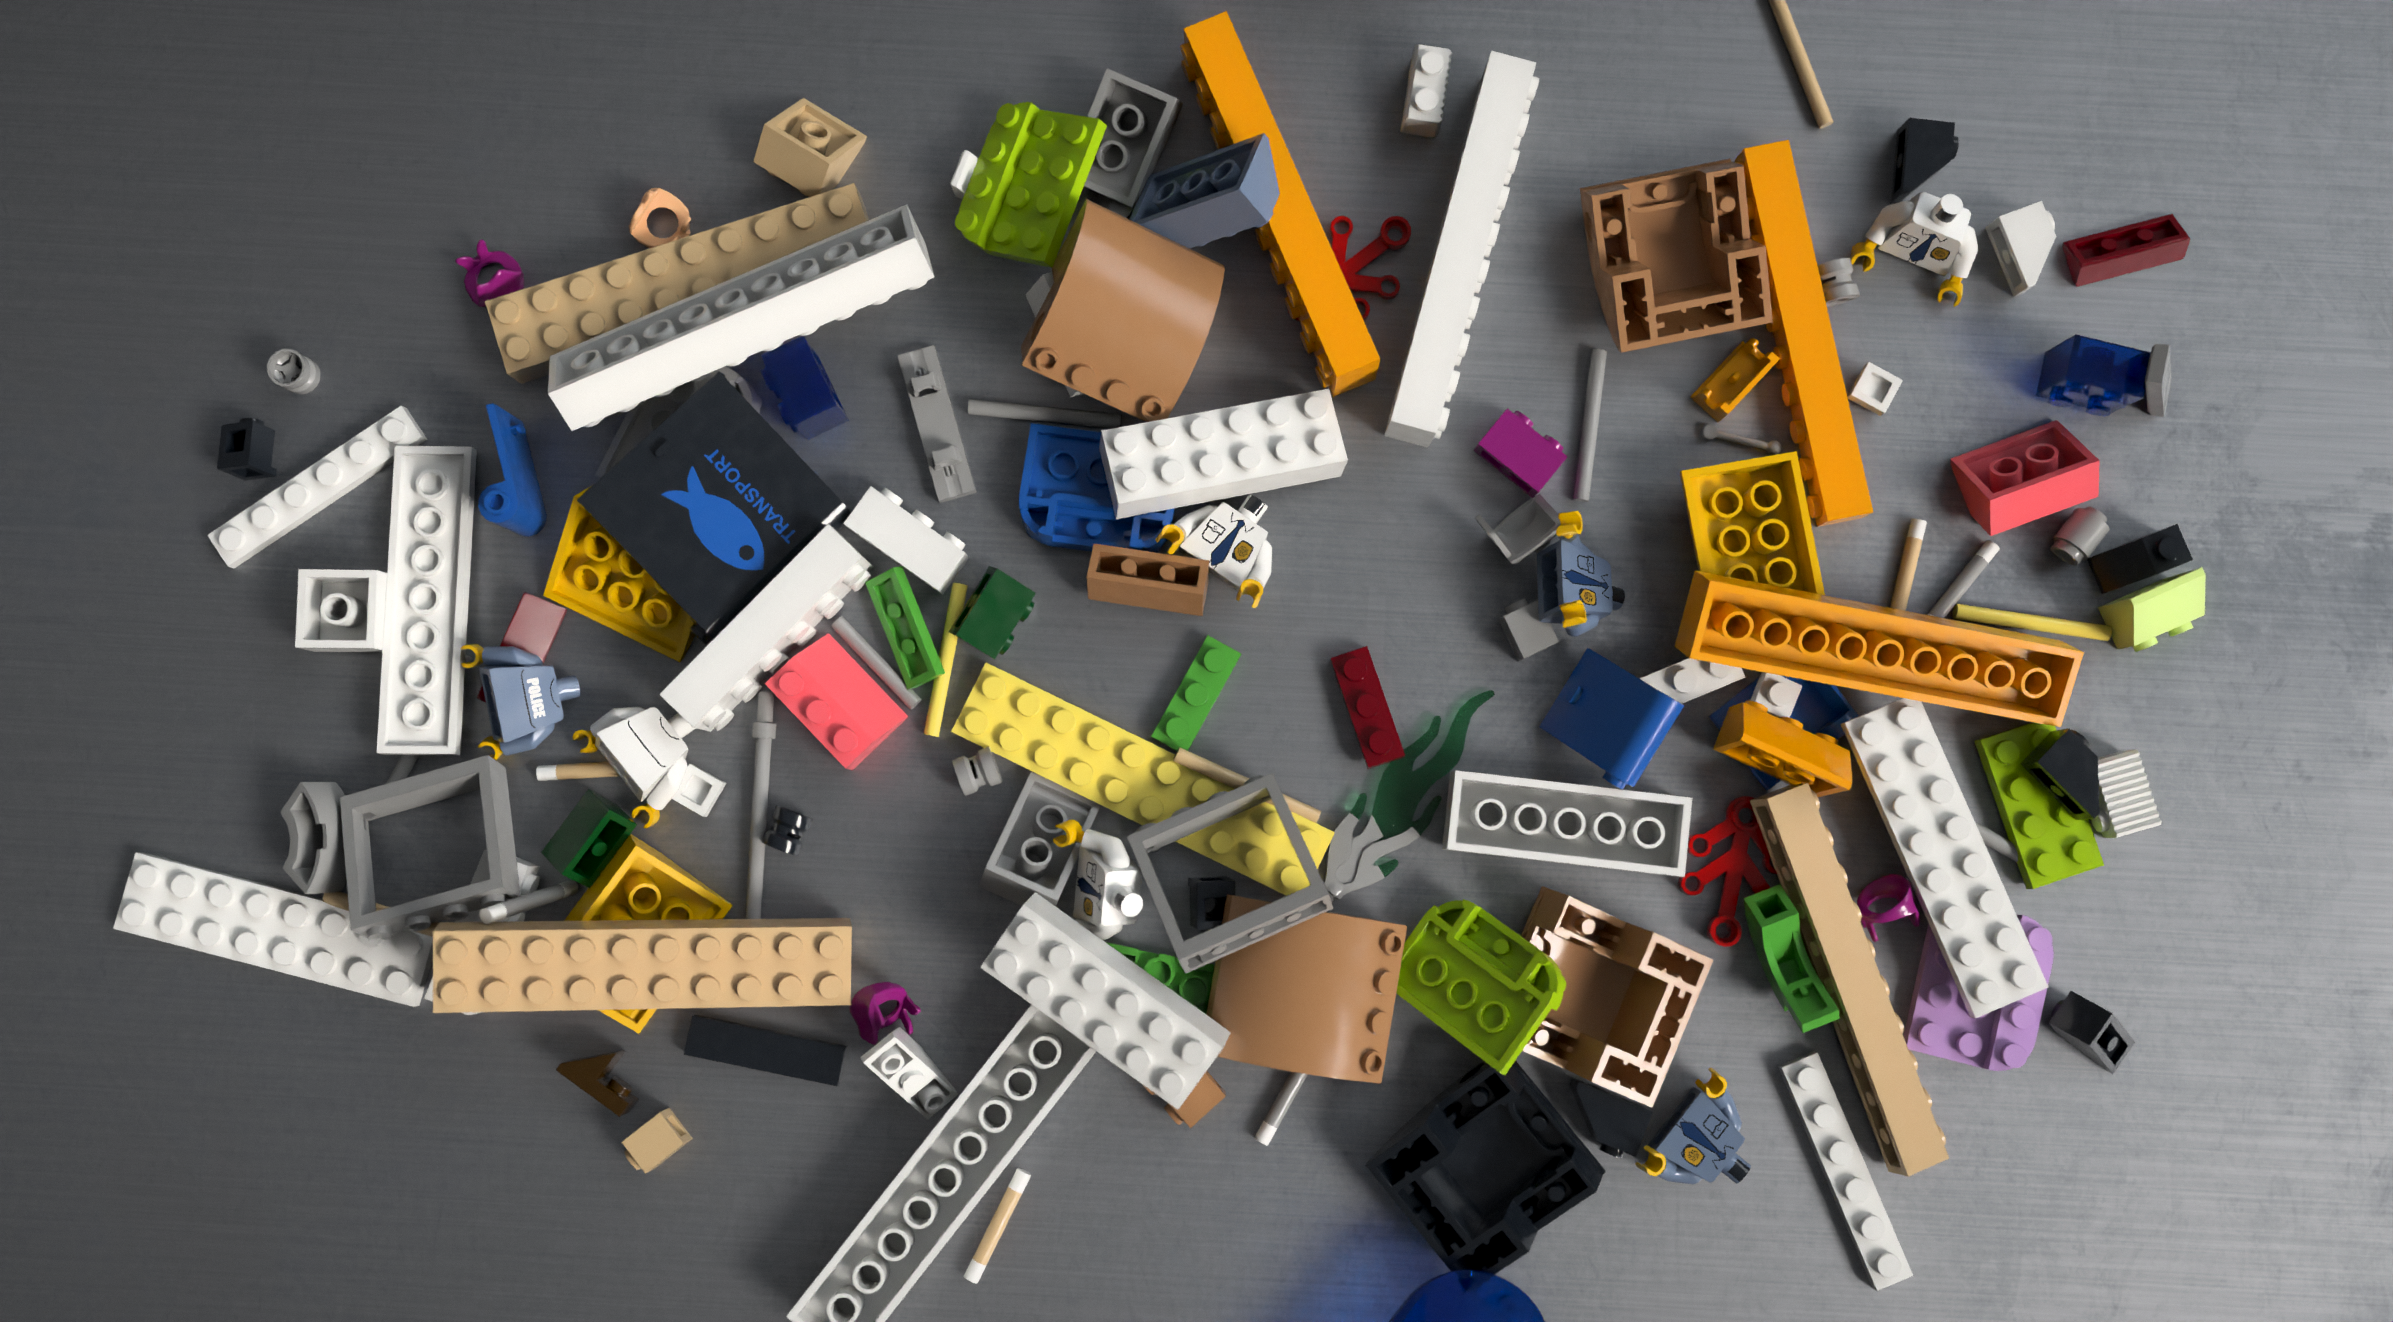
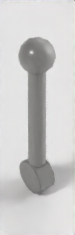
[1702,424,1782,455]

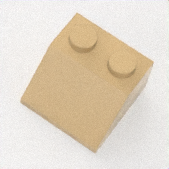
[753,98,867,197]

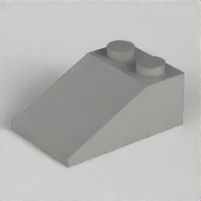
[1084,68,1183,207]
[978,772,1101,906]

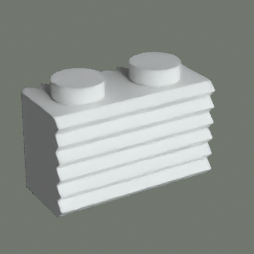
[1400,44,1452,138]
[2091,749,2162,838]

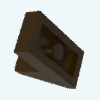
[556,1050,639,1117]

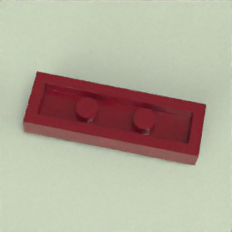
[1330,646,1405,769]

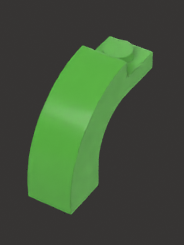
[1744,884,1840,1033]

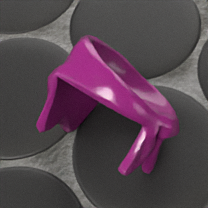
[455,240,525,308]
[1857,874,1920,942]
[849,982,921,1045]

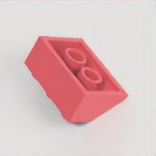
[1950,420,2100,536]
[765,633,909,770]

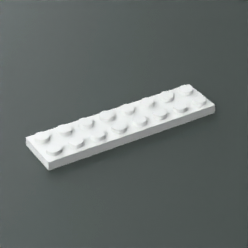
[376,446,477,755]
[1841,698,2049,1018]
[113,852,433,1007]

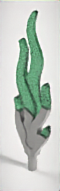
[1324,690,1495,903]

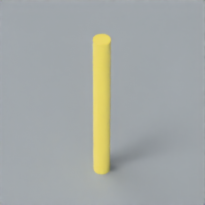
[924,583,968,737]
[1952,604,2112,641]

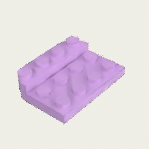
[1903,914,2054,1071]

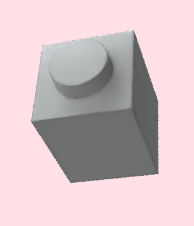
[1498,598,1559,662]

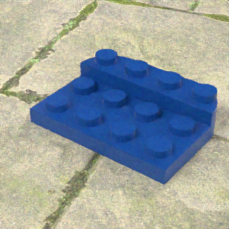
[1019,423,1175,553]

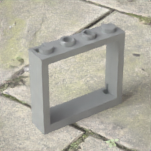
[340,755,520,940]
[1127,773,1333,974]

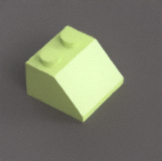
[2098,567,2206,652]

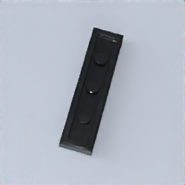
[683,1015,848,1086]

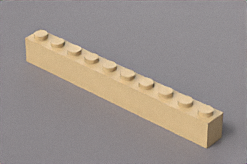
[1750,783,1949,1177]

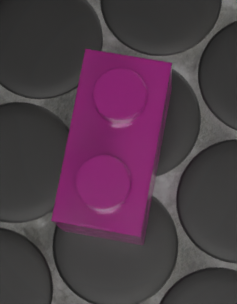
[1473,408,1568,498]

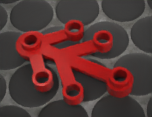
[1286,216,1411,321]
[1678,796,1777,947]

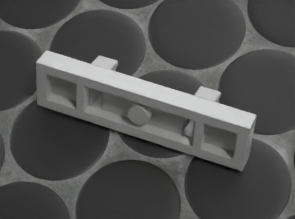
[897,345,977,503]

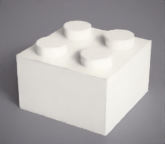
[295,569,387,652]

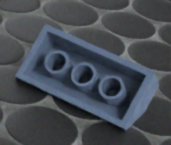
[1129,133,1280,248]

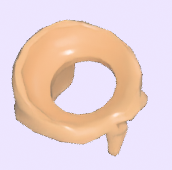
[629,188,691,248]

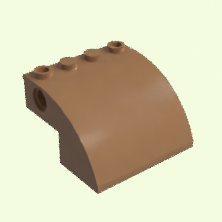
[1580,159,1773,353]
[1021,199,1225,422]
[1521,886,1713,1108]
[1206,894,1407,1084]

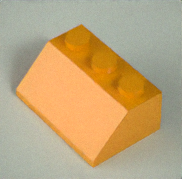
[1713,700,1852,797]

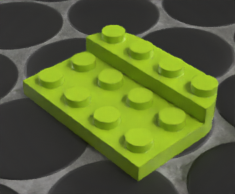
[955,102,1107,268]
[1396,899,1566,1075]

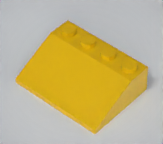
[1680,451,1825,595]
[543,485,695,662]
[564,834,732,1034]

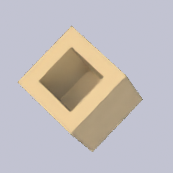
[622,1108,693,1174]

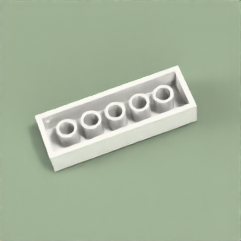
[1099,389,1348,519]
[660,524,874,732]
[1442,770,1692,877]
[980,892,1230,1110]

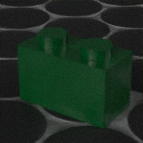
[949,566,1036,659]
[541,789,637,888]

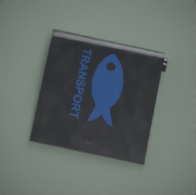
[577,372,851,645]

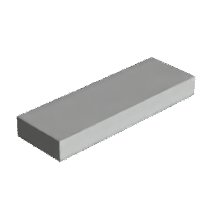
[2145,343,2172,417]

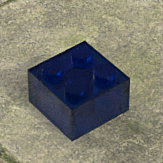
[2036,334,2151,416]
[760,336,849,440]

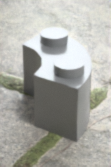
[280,782,347,894]

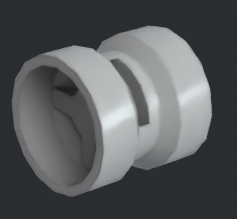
[1817,258,1860,307]
[267,349,321,394]
[952,746,1003,796]

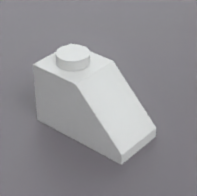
[1985,201,2056,297]

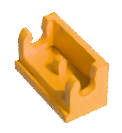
[1690,338,1780,422]

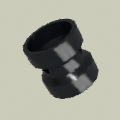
[761,805,813,856]

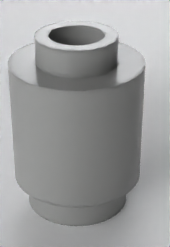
[2051,507,2110,566]

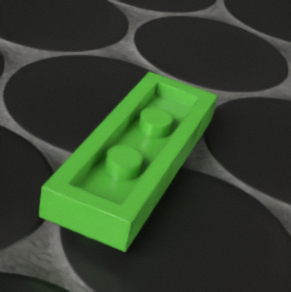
[865,566,945,689]
[1151,635,1241,751]

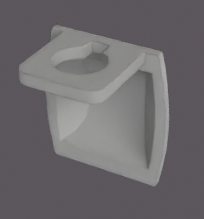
[1475,494,1561,564]

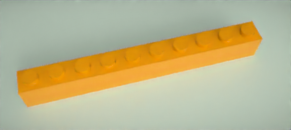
[1734,140,1873,527]

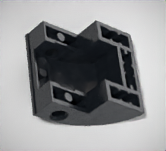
[1366,1060,1606,1292]

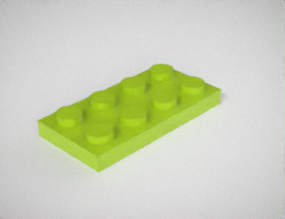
[1974,722,2104,889]

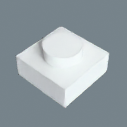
[1847,362,1903,416]
[1750,672,1802,718]
[672,763,726,817]

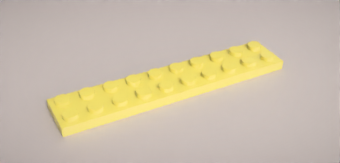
[951,663,1335,896]

